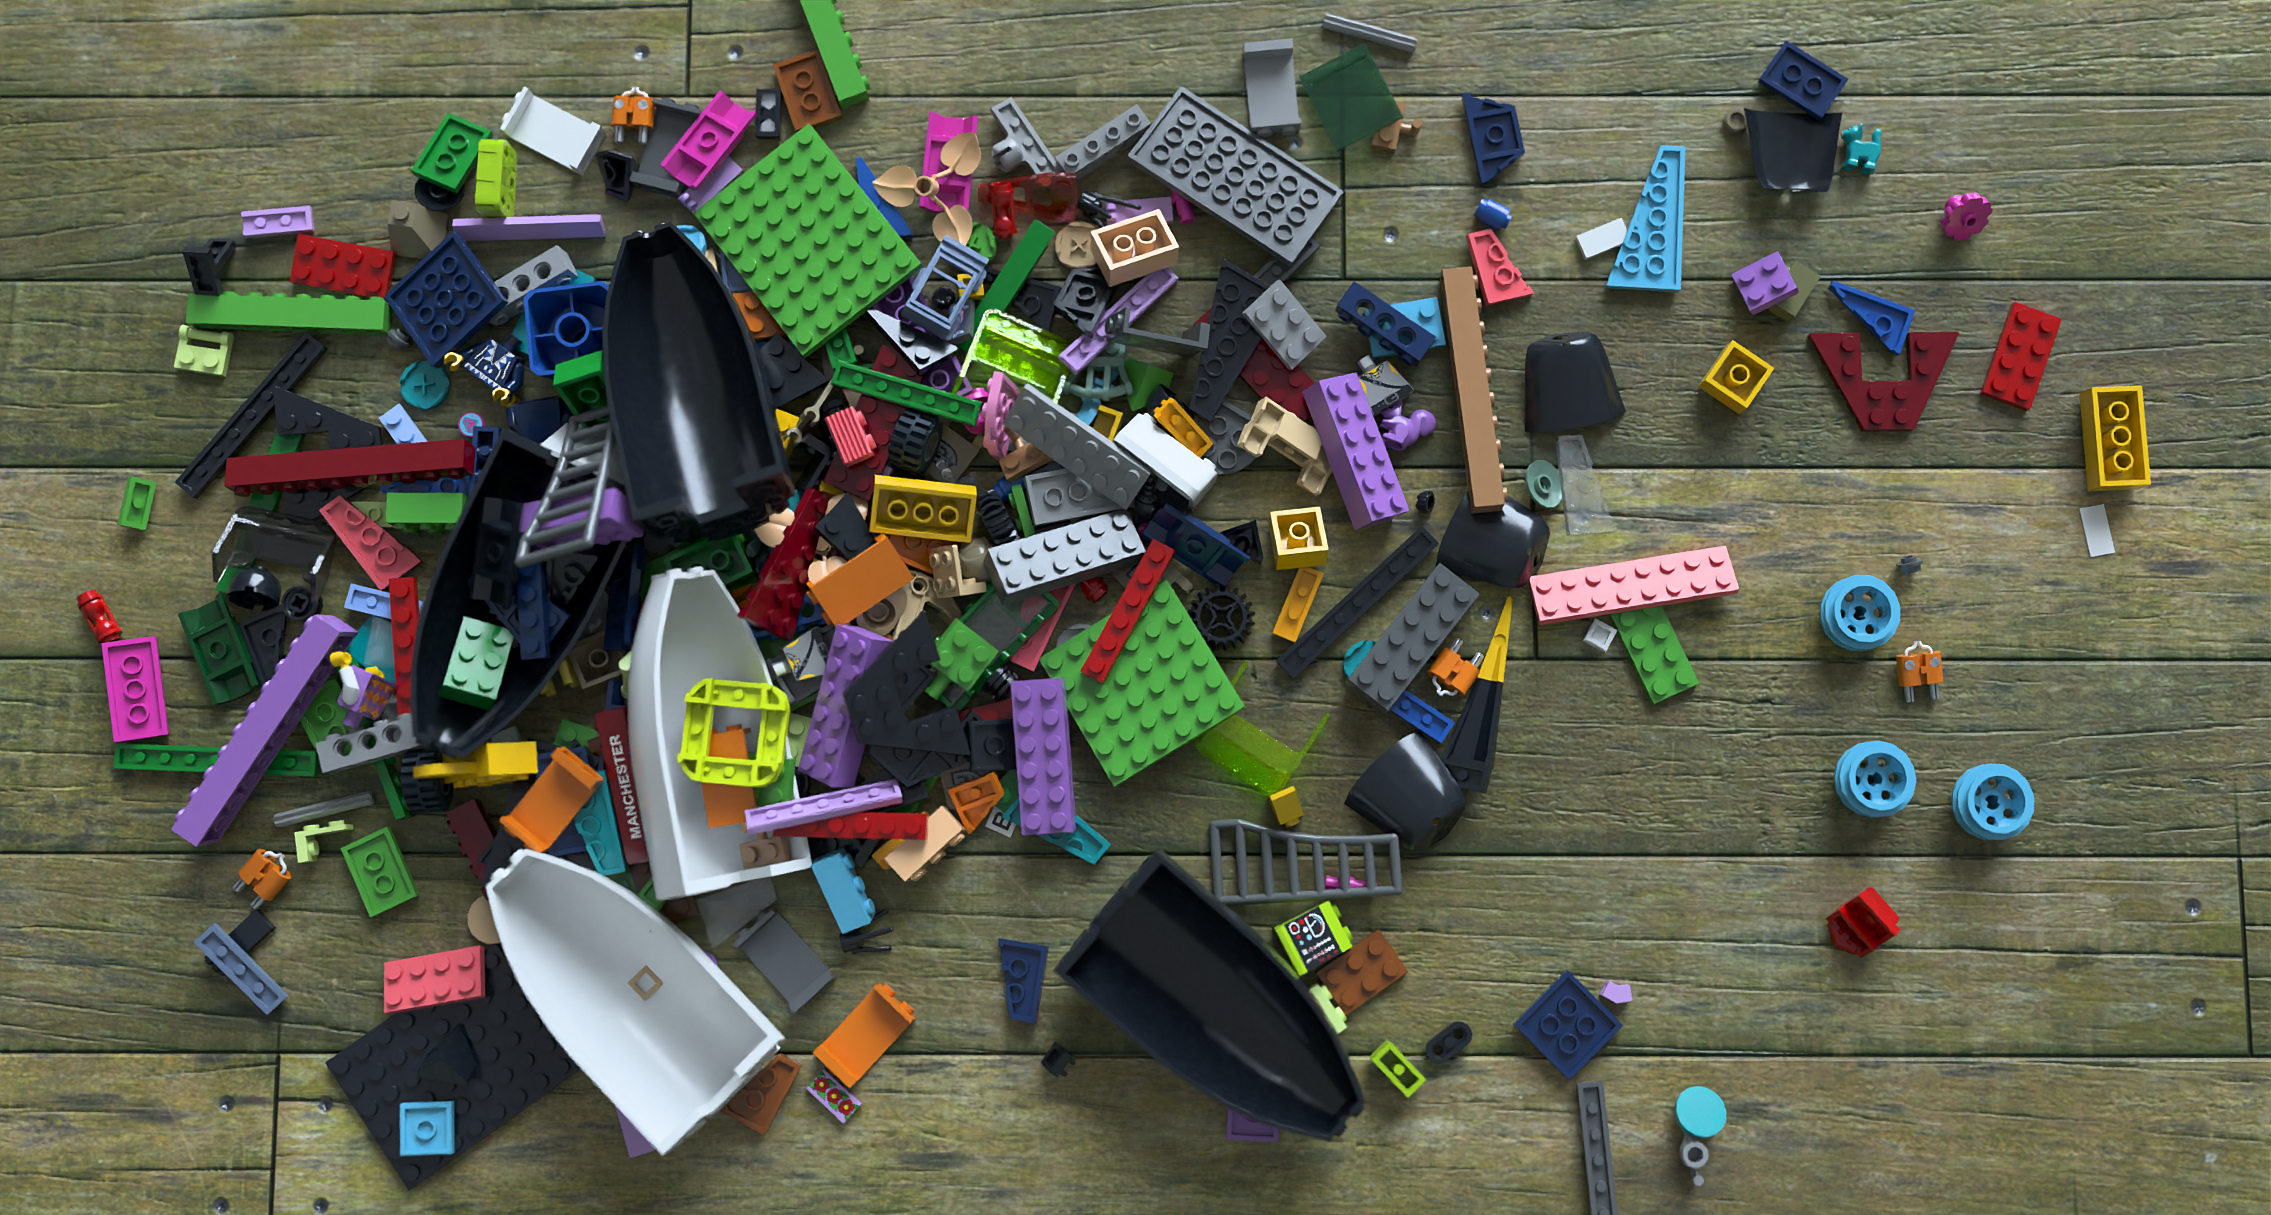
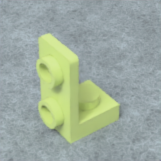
[294,820,354,863]

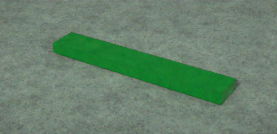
[957,219,1057,358]
[831,360,983,427]

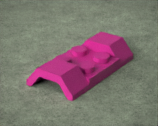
[660,91,758,191]
[919,112,978,213]

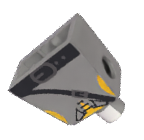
[1357,355,1414,417]
[771,626,829,682]

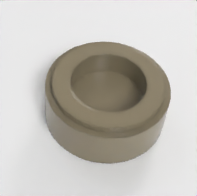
[1723,108,1747,134]

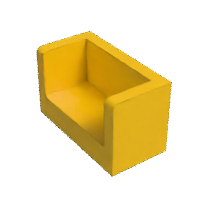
[1093,405,1123,442]

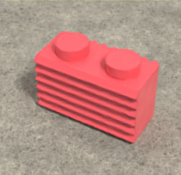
[825,406,876,467]

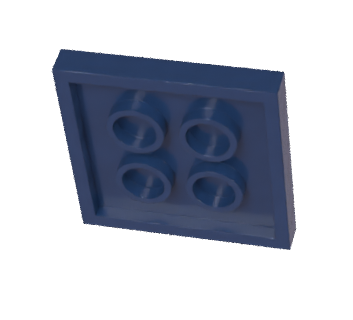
[1513,970,1623,1080]

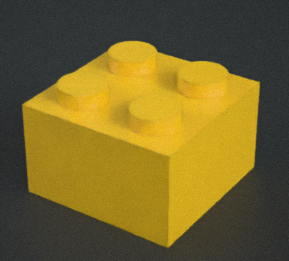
[1698,340,1774,414]
[1268,507,1329,570]

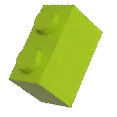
[1369,1040,1426,1098]

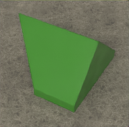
[1119,357,1174,412]

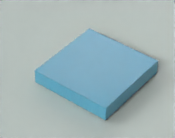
[400,1101,454,1156]

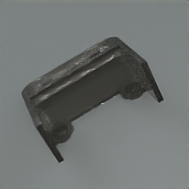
[212,506,337,603]

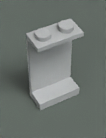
[1243,38,1301,138]

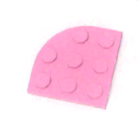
[982,371,1021,462]

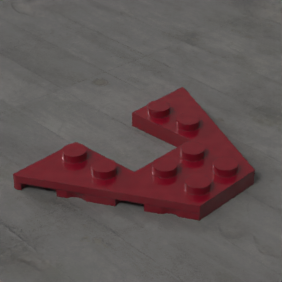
[1808,331,1959,432]

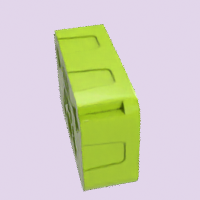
[475,139,517,218]

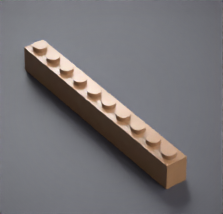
[1440,267,1508,514]

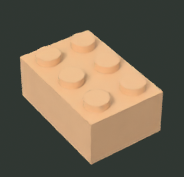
[1090,209,1179,287]
[884,806,966,882]

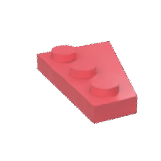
[1466,229,1534,306]

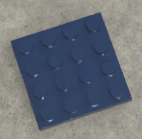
[384,231,509,369]

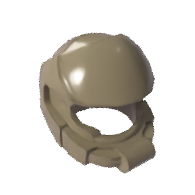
[958,536,996,586]

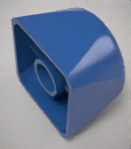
[524,281,609,380]

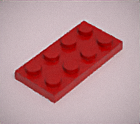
[289,234,397,301]
[1980,302,2062,411]

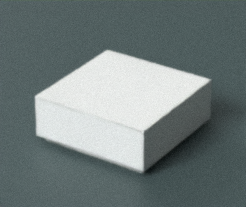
[1582,618,1617,653]

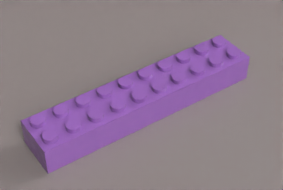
[171,615,359,847]

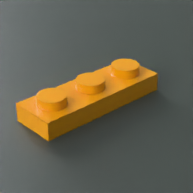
[1272,567,1324,643]

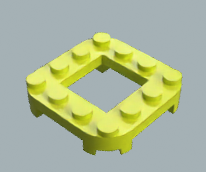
[677,678,790,787]

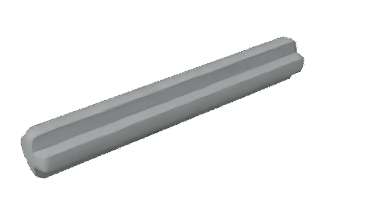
[1323,14,1417,53]
[274,791,375,827]

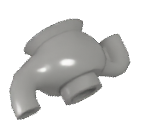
[1679,1133,1708,1186]

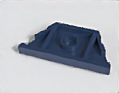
[1461,93,1525,186]

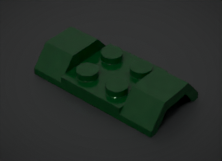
[178,593,259,706]

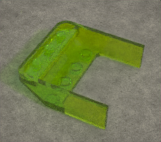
[951,309,1072,403]
[1195,660,1330,796]

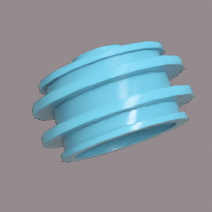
[1820,575,1900,651]
[1834,741,1916,818]
[1951,764,2034,840]

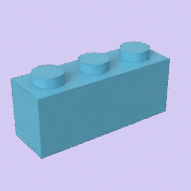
[811,847,875,934]

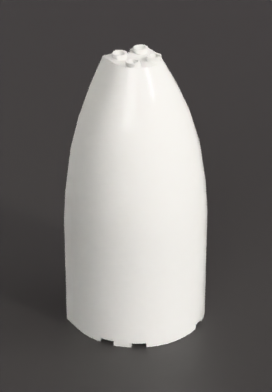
[628,567,812,900]
[486,849,786,1155]

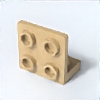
[929,545,987,598]

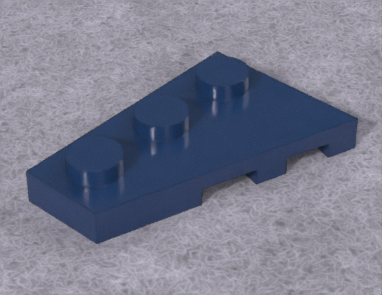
[998,938,1049,1023]

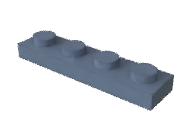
[194,923,288,1015]

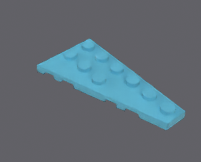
[1605,145,1685,292]

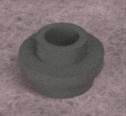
[387,328,412,351]
[1896,555,1923,574]

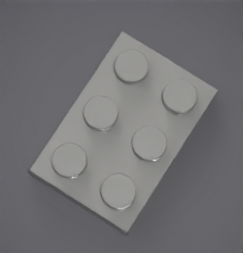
[1242,280,1327,370]

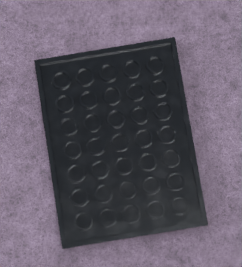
[325,943,582,1191]

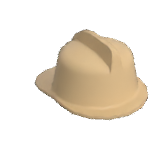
[856,587,907,636]

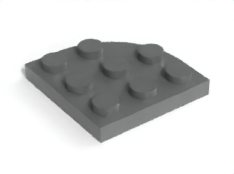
[1193,400,1257,476]

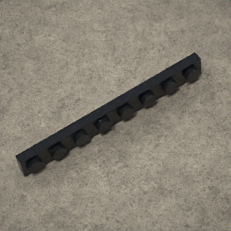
[175,332,328,499]
[1276,526,1439,679]

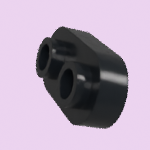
[1425,1021,1472,1063]

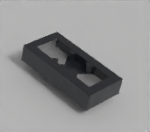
[755,89,782,139]

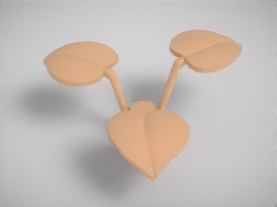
[873,132,981,246]
[754,493,868,584]

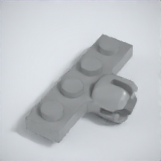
[990,97,1065,190]

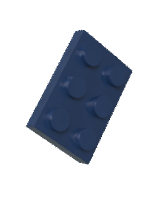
[1758,40,1848,121]

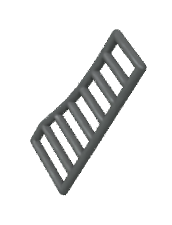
[515,405,615,567]
[1209,819,1402,906]

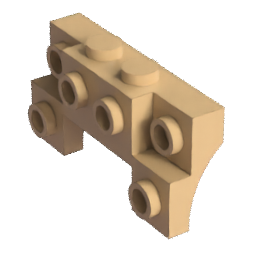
[1237,397,1332,496]

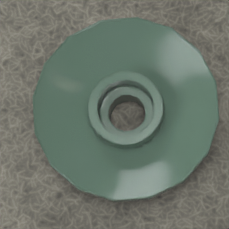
[1525,460,1564,508]

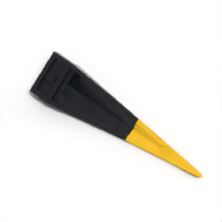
[1441,596,1513,794]

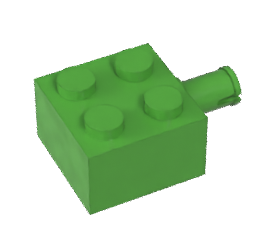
[925,618,999,700]

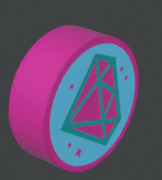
[458,412,486,438]

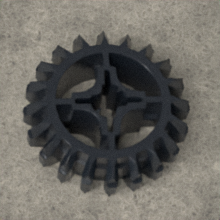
[976,489,1020,547]
[1188,584,1255,652]

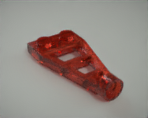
[978,172,1078,222]

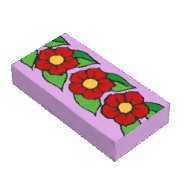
[806,1069,862,1123]

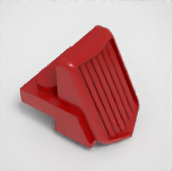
[1825,887,1901,958]

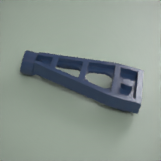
[467,575,572,648]

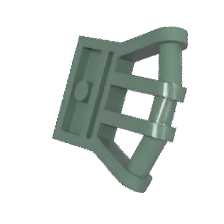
[1062,338,1134,401]

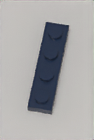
[517,561,550,660]

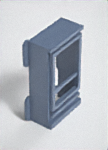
[901,235,989,341]

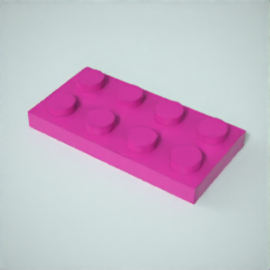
[101,636,170,743]

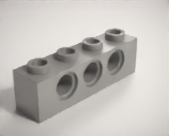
[1055,104,1151,186]
[489,245,579,326]
[316,713,425,774]

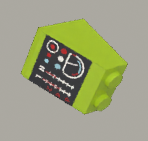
[1273,901,1353,976]

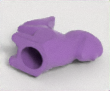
[1380,400,1436,451]

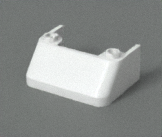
[1113,413,1218,512]

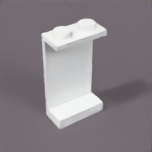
[500,87,606,176]

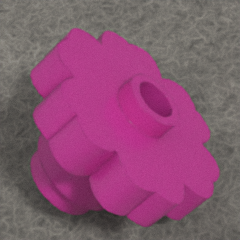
[1940,192,1992,241]

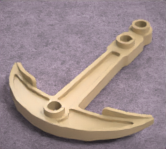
[891,570,962,641]

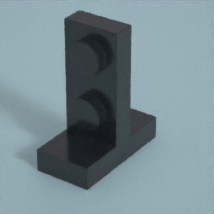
[182,238,236,296]

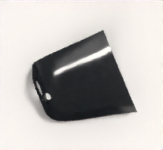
[1744,108,1842,193]
[1525,332,1626,433]
[1436,492,1550,588]
[1344,731,1466,851]

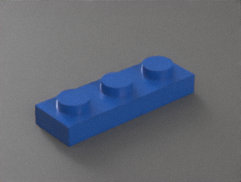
[1389,690,1455,744]

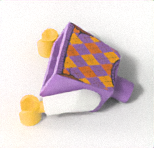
[330,651,398,729]

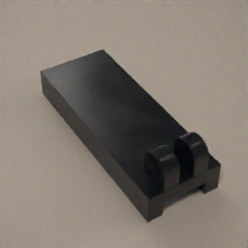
[204,909,276,976]

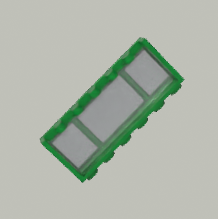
[925,582,1061,713]

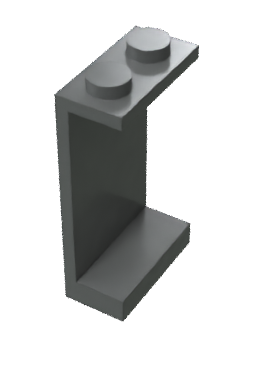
[629,97,702,198]
[1105,307,1210,357]
[733,909,836,1013]

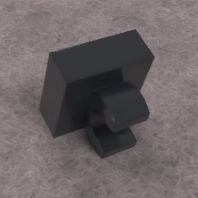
[1040,1042,1076,1077]

